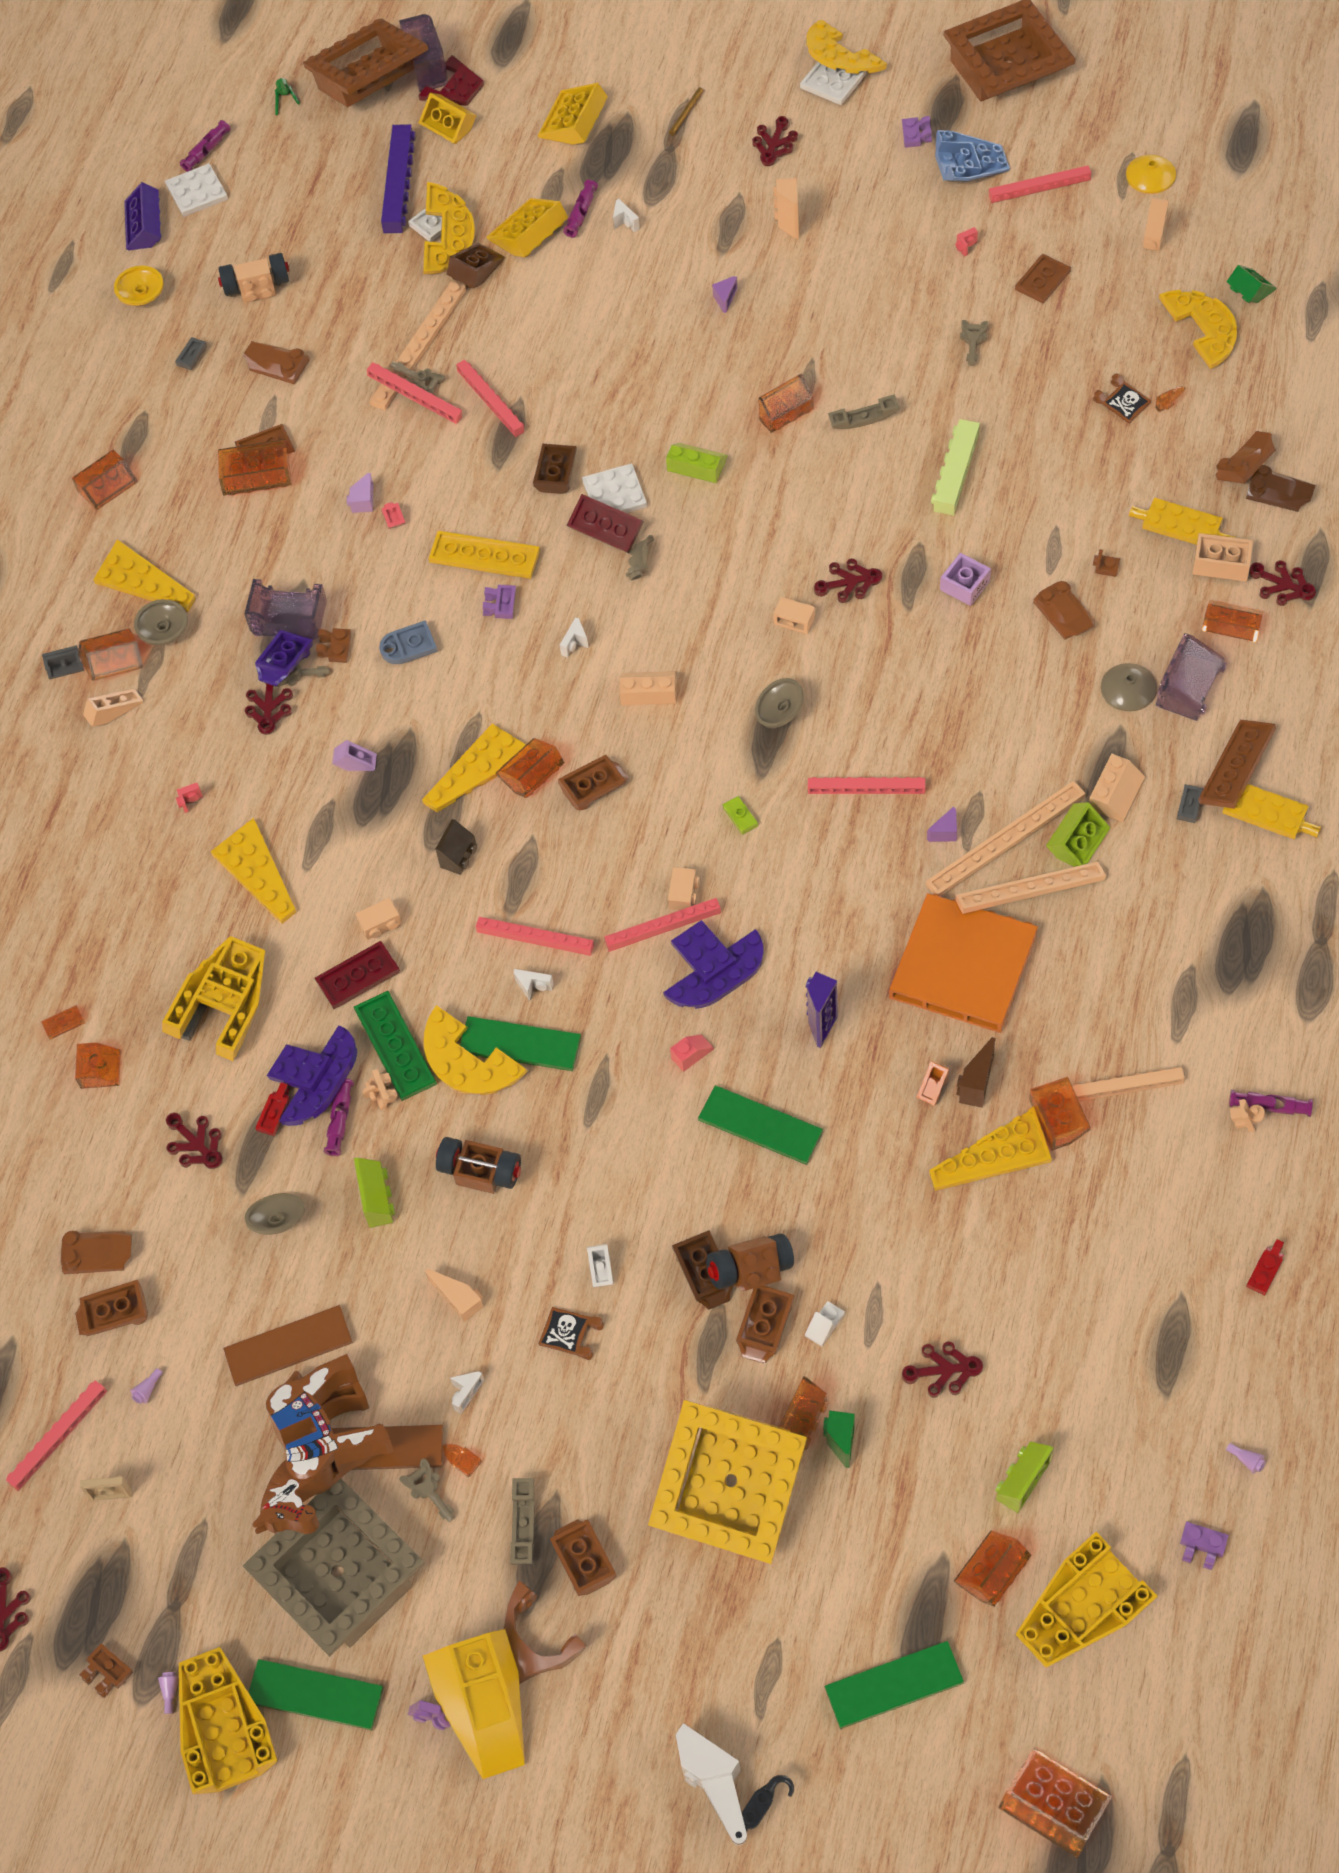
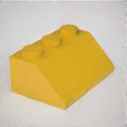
[418,93,477,144]

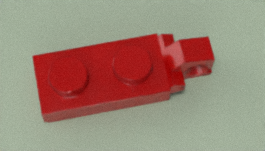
[255,1082,290,1137]
[1246,1239,1284,1296]

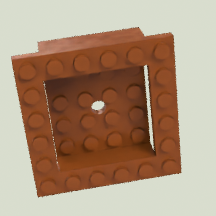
[943,0,1076,102]
[303,18,429,108]

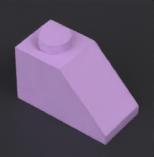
[347,473,373,513]
[332,740,377,771]

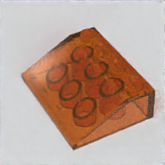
[218,439,292,496]
[998,1748,1112,1858]

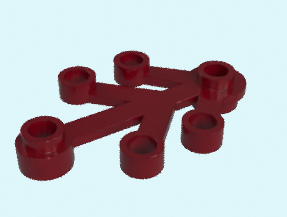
[752,116,798,166]
[814,558,882,603]
[1249,560,1316,606]
[245,683,293,735]
[166,1112,223,1169]
[902,1341,983,1398]
[0,1567,31,1652]

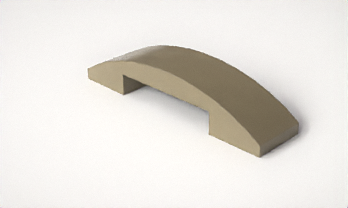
[828,394,900,429]
[510,1478,535,1565]

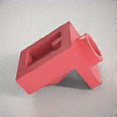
[955,227,978,256]
[381,502,405,529]
[176,782,203,813]

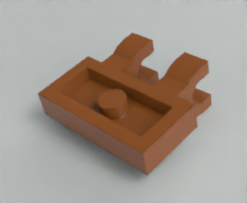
[316,628,351,663]
[79,1643,133,1698]

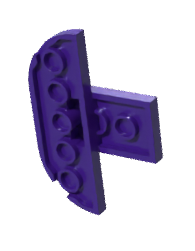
[663,920,764,1009]
[266,1025,357,1126]

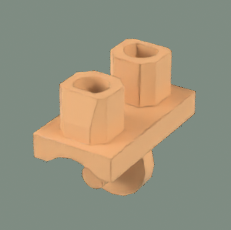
[362,1069,397,1110]
[1230,1099,1265,1132]

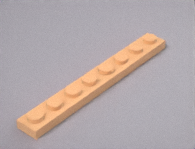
[955,861,1106,914]

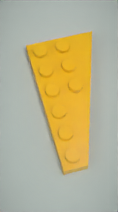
[93,539,196,612]
[422,723,535,812]
[210,817,297,924]
[929,1106,1052,1191]

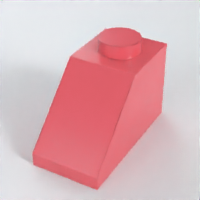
[670,1034,714,1072]

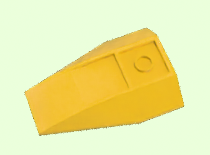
[1015,1531,1158,1668]
[422,1629,525,1780]
[179,1647,278,1795]

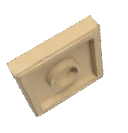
[80,1477,132,1501]

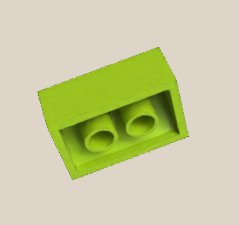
[666,443,728,483]
[1046,802,1110,867]
[354,1157,395,1228]
[995,1441,1054,1513]

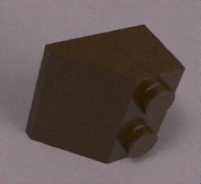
[435,819,477,875]

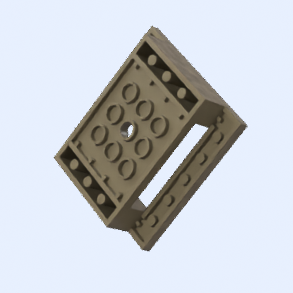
[242,1479,425,1657]

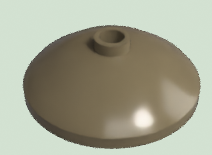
[134,599,188,645]
[1101,663,1157,712]
[755,678,804,728]
[245,1193,305,1235]

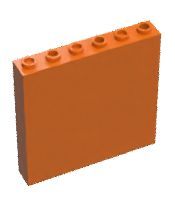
[889,893,1038,1033]

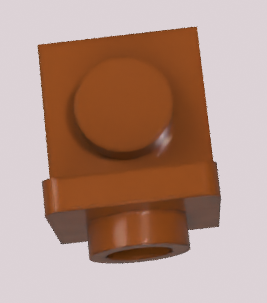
[1093,549,1120,577]

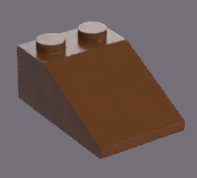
[446,243,504,288]
[956,1037,996,1108]

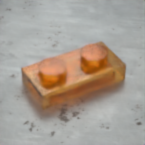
[41,1005,85,1040]

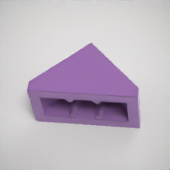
[712,276,738,313]
[927,807,957,842]

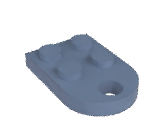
[379,620,438,664]

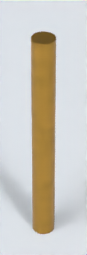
[669,87,703,136]

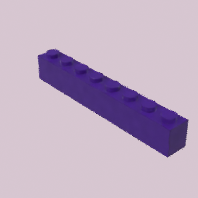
[381,124,416,233]

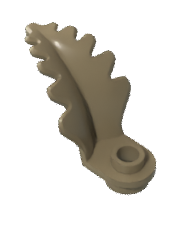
[626,535,654,581]

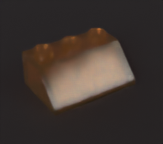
[758,374,814,433]
[72,449,138,511]
[1202,600,1264,642]
[78,628,143,681]
[496,738,565,798]
[1029,1077,1091,1150]
[779,1376,829,1450]
[954,1530,1032,1607]

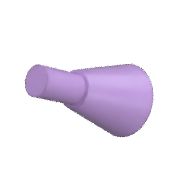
[130,1368,162,1404]
[1226,1443,1266,1474]
[158,1672,179,1714]

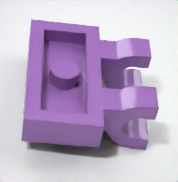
[902,116,932,148]
[483,585,516,619]
[1180,1521,1228,1570]
[407,1700,451,1731]

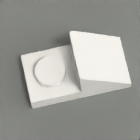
[613,199,640,232]
[560,617,588,657]
[514,969,554,1000]
[587,1244,613,1287]
[805,1301,845,1347]
[450,1371,484,1414]

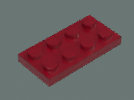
[566,494,644,554]
[314,941,400,1009]

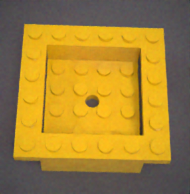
[648,1400,808,1564]

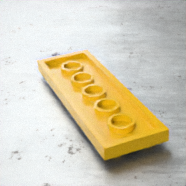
[428,530,540,579]

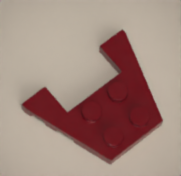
[418,55,484,106]

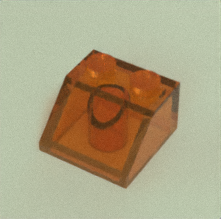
[75,1042,121,1089]

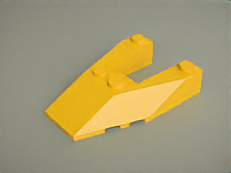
[162,936,265,1061]

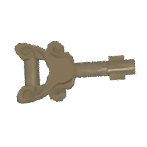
[960,320,988,366]
[390,361,445,395]
[274,664,330,687]
[399,1458,455,1522]

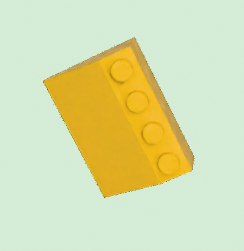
[537,82,608,145]
[486,198,568,257]

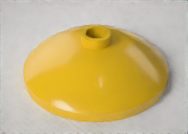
[1126,154,1176,194]
[114,265,164,306]

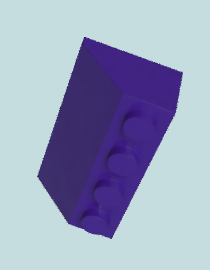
[124,182,161,251]
[805,972,838,1048]

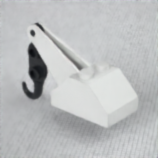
[676,1723,794,1845]

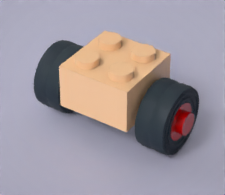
[218,253,290,303]

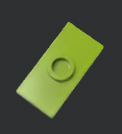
[722,796,758,835]

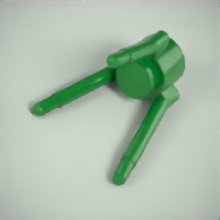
[274,78,300,116]

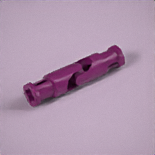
[180,120,231,172]
[563,179,598,238]
[323,1078,354,1156]
[1229,1089,1313,1117]

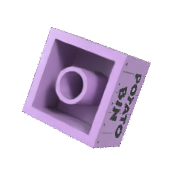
[940,553,991,606]

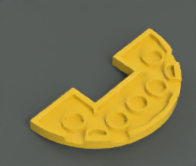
[806,19,887,74]
[423,182,475,274]
[1159,290,1237,369]
[424,1005,528,1095]

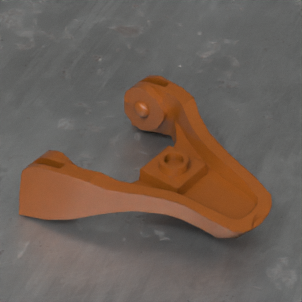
[504,1580,587,1685]

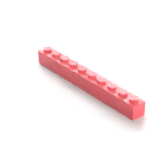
[989,165,1091,203]
[456,359,524,437]
[367,362,462,424]
[808,777,925,794]
[604,898,721,952]
[476,917,594,956]
[6,1380,107,1491]

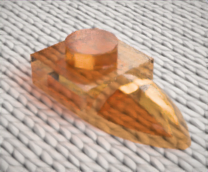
[1155,386,1186,412]
[443,1444,482,1478]

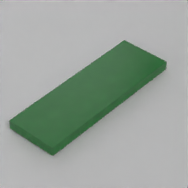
[353,991,437,1101]
[460,1016,581,1072]
[698,1085,823,1165]
[824,1641,964,1729]
[248,1659,384,1731]

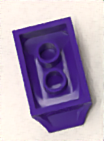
[255,630,313,686]

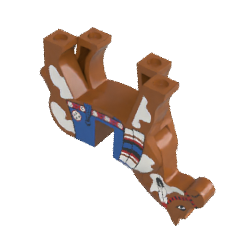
[253,1354,394,1534]

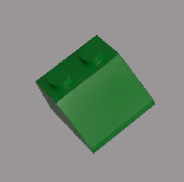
[1226,265,1276,303]
[823,1410,855,1468]

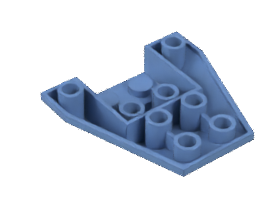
[935,130,1010,181]

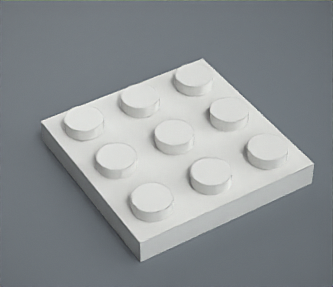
[800,62,866,105]
[165,164,228,217]
[582,463,647,513]

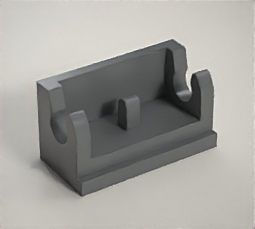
[42,645,84,680]

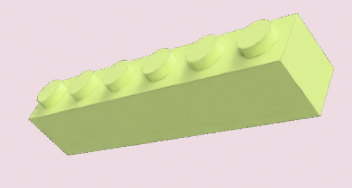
[931,419,980,515]

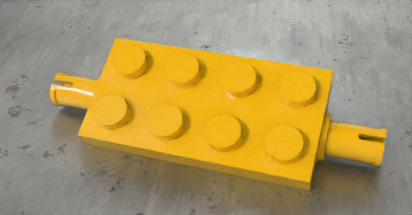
[1129,497,1235,545]
[1222,784,1321,840]

